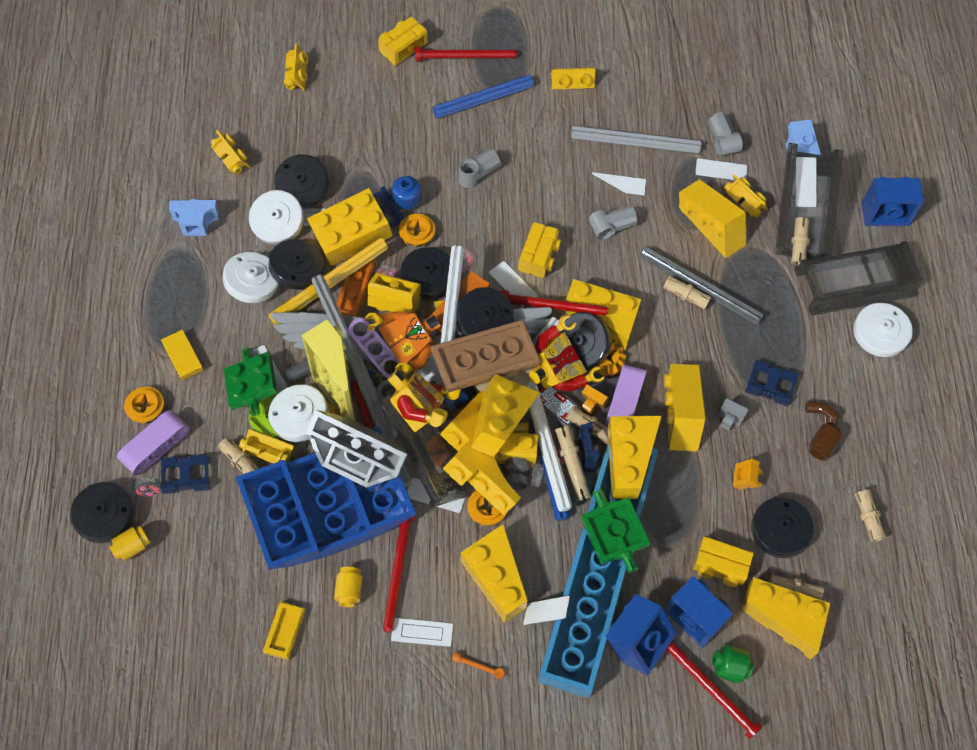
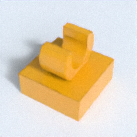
[582,385,609,415]
[733,458,763,490]

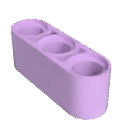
[349,318,401,378]
[605,364,647,427]
[117,410,189,476]

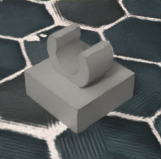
[718,398,748,431]

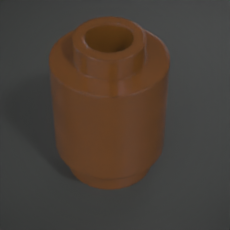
[809,423,843,461]

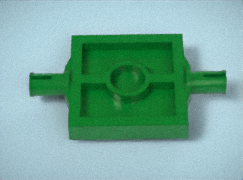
[224,348,277,416]
[580,489,650,573]

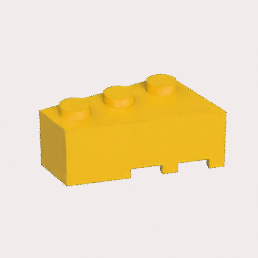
[679,179,746,259]
[564,279,641,352]
[663,364,705,451]
[471,374,540,457]
[608,416,661,499]
[461,524,527,623]
[741,578,830,660]

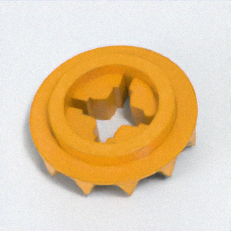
[399,214,435,247]
[592,341,626,376]
[124,387,165,425]
[468,490,506,526]

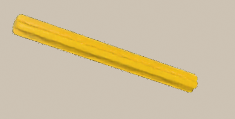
[268,238,388,325]

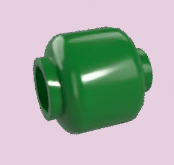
[712,644,754,683]

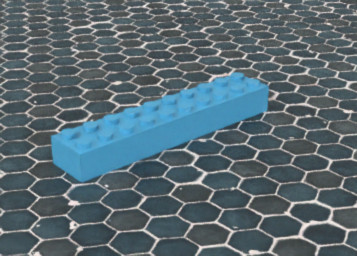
[538,444,659,698]

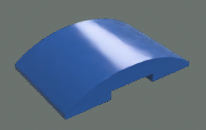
[236,426,416,570]

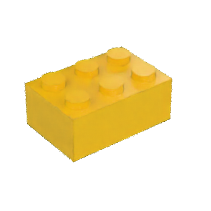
[307,188,393,267]

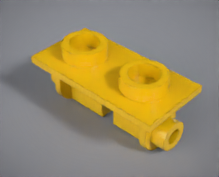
[284,43,308,91]
[551,67,595,89]
[211,130,251,174]
[724,174,768,218]
[239,429,294,463]

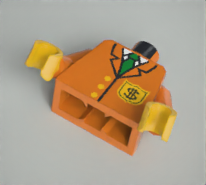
[364,311,441,379]

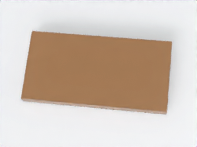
[431,320,541,393]

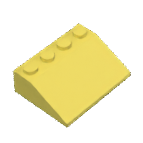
[301,320,355,421]

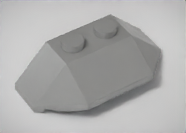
[306,410,408,488]

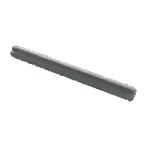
[640,246,764,325]

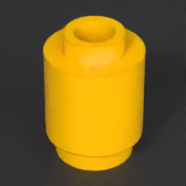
[109,526,151,561]
[334,567,363,607]

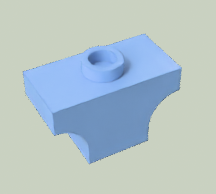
[785,120,822,164]
[169,199,220,236]

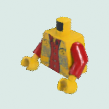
[529,315,605,392]
[387,370,461,432]

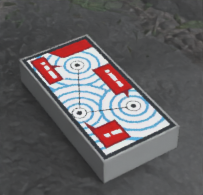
[538,385,583,427]

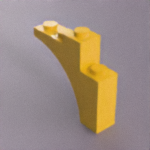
[440,390,521,515]

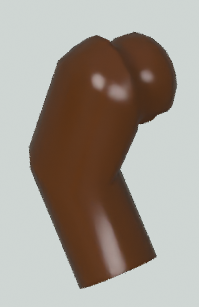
[805,401,840,425]

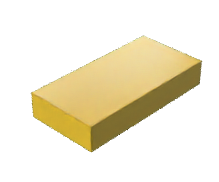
[161,329,204,381]
[263,601,306,660]

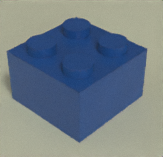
[861,177,924,226]
[664,576,733,648]
[606,594,677,676]

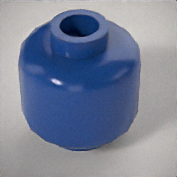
[392,176,421,210]

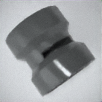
[504,457,530,490]

